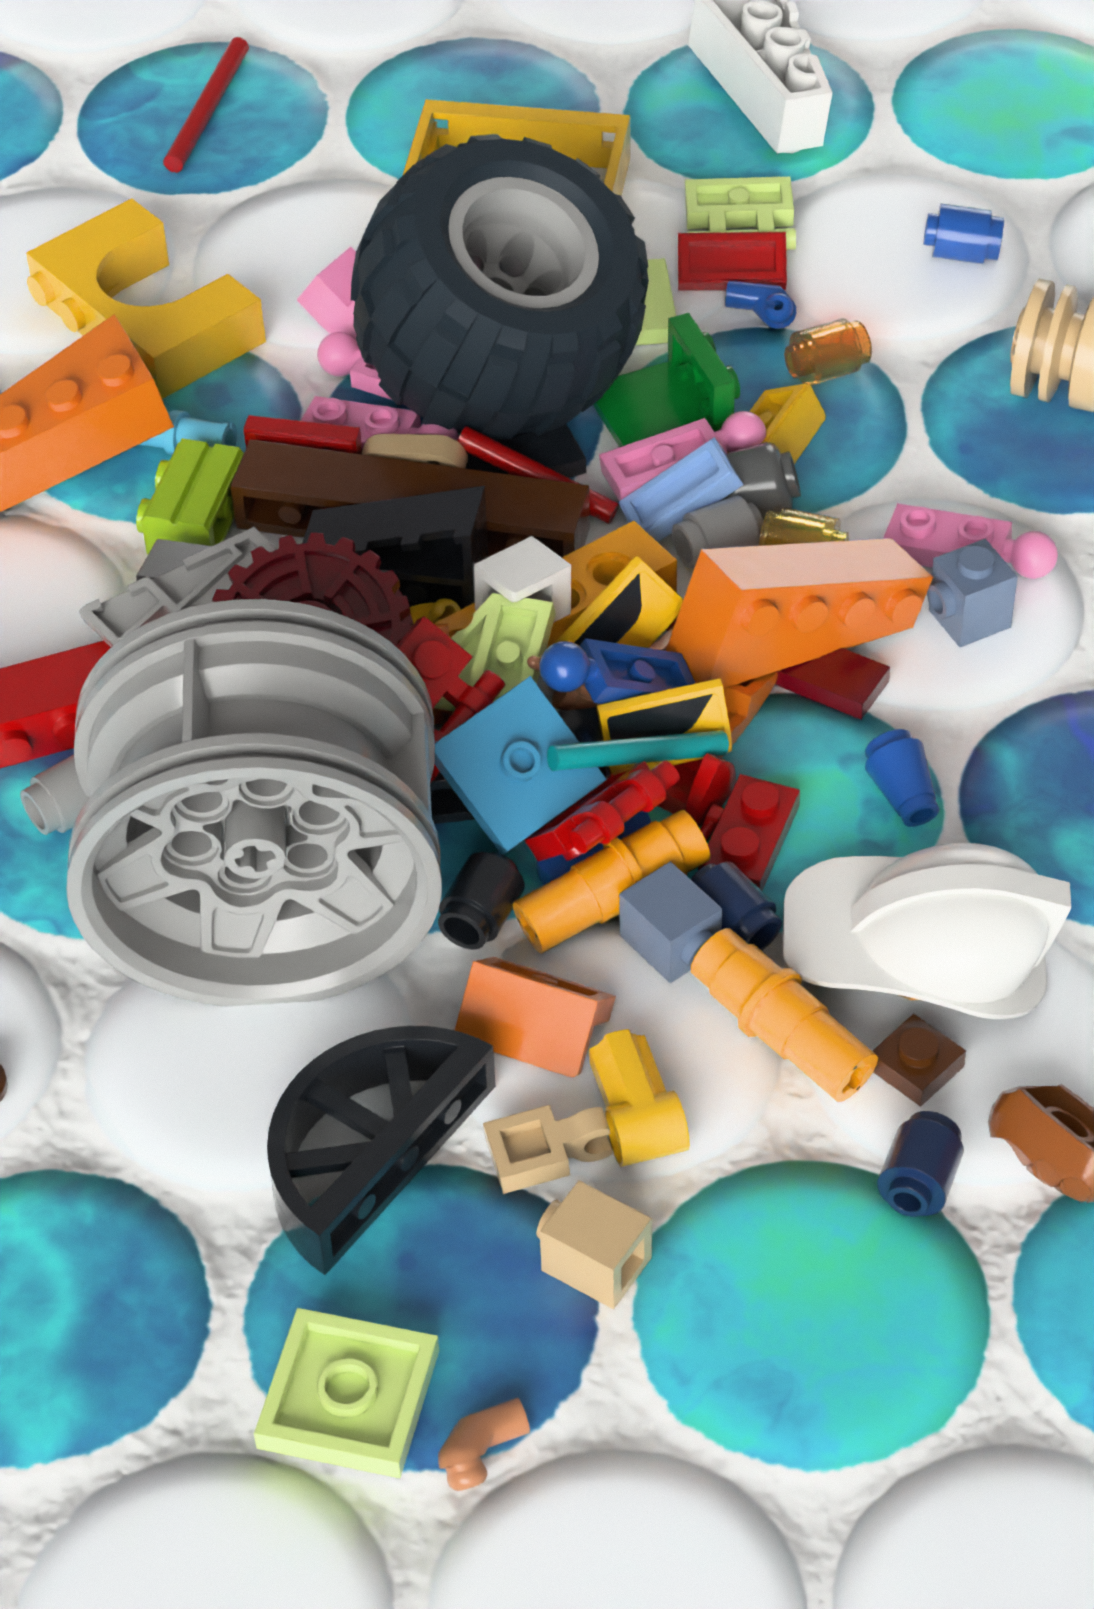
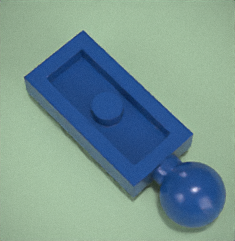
[539,638,695,704]

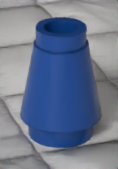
[865,729,939,827]

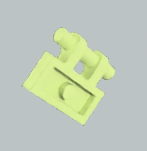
[685,176,796,250]

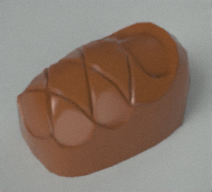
[988,1084,1094,1203]

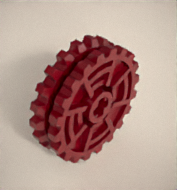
[212,533,413,647]

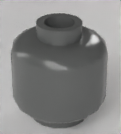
[720,442,801,521]

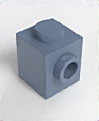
[927,539,1018,647]
[619,861,722,983]

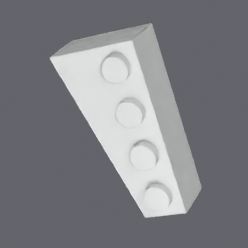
[688,0,833,154]

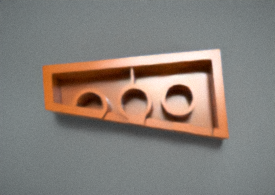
[0,314,174,512]
[666,538,933,688]

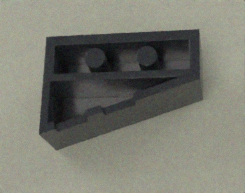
[302,486,488,609]

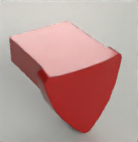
[658,753,736,827]

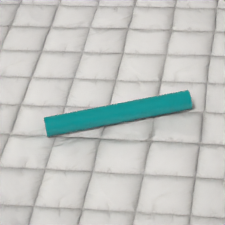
[547,730,729,771]

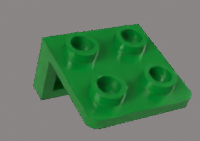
[593,312,740,447]

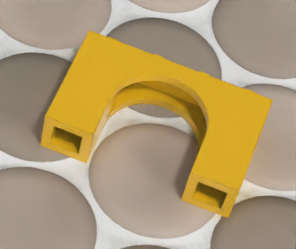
[26,198,266,399]

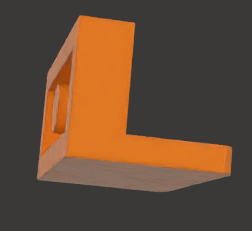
[454,957,616,1078]

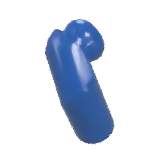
[725,280,797,329]

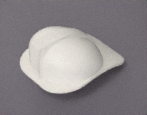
[782,843,1071,1019]

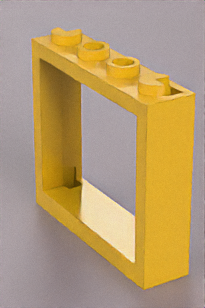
[402,99,631,197]

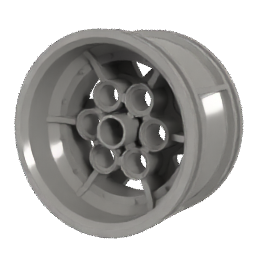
[66,599,442,1007]

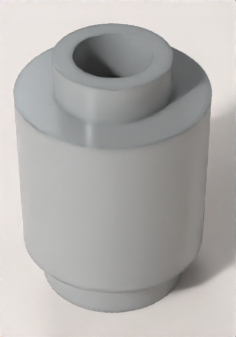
[672,495,764,569]
[20,754,87,835]

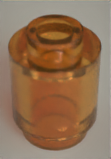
[784,318,872,386]

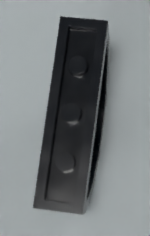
[267,1026,496,1275]

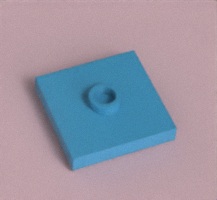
[434,676,607,855]

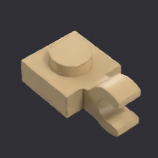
[483,1105,613,1194]

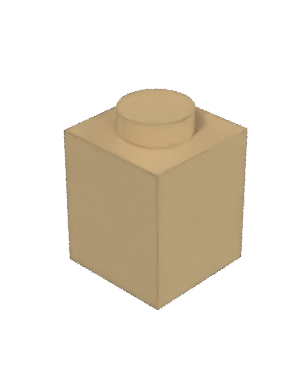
[536,1180,652,1309]

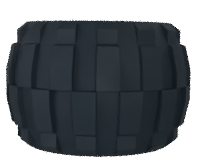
[351,134,649,441]

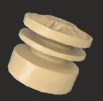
[1010,278,1094,413]

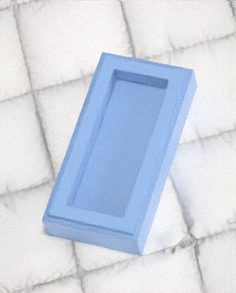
[618,437,744,542]

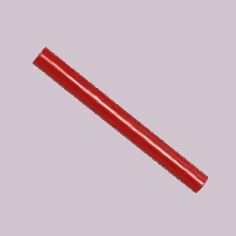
[163,37,249,173]

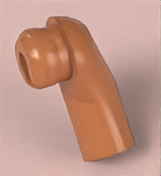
[438,1398,530,1491]

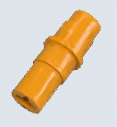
[512,810,711,954]
[691,928,878,1102]

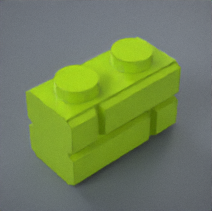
[136,438,244,554]

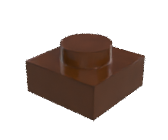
[872,1013,966,1107]

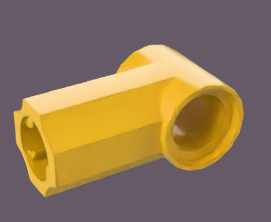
[589,1029,690,1167]

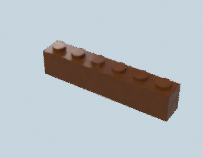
[231,439,590,558]

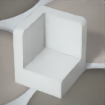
[474,536,571,622]

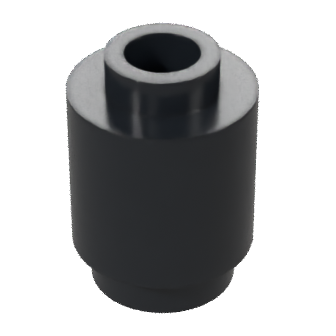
[438,852,525,950]

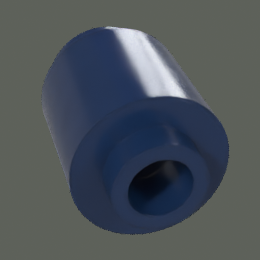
[691,861,782,951]
[877,1111,964,1217]

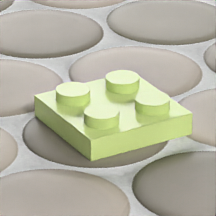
[254,1308,439,1478]

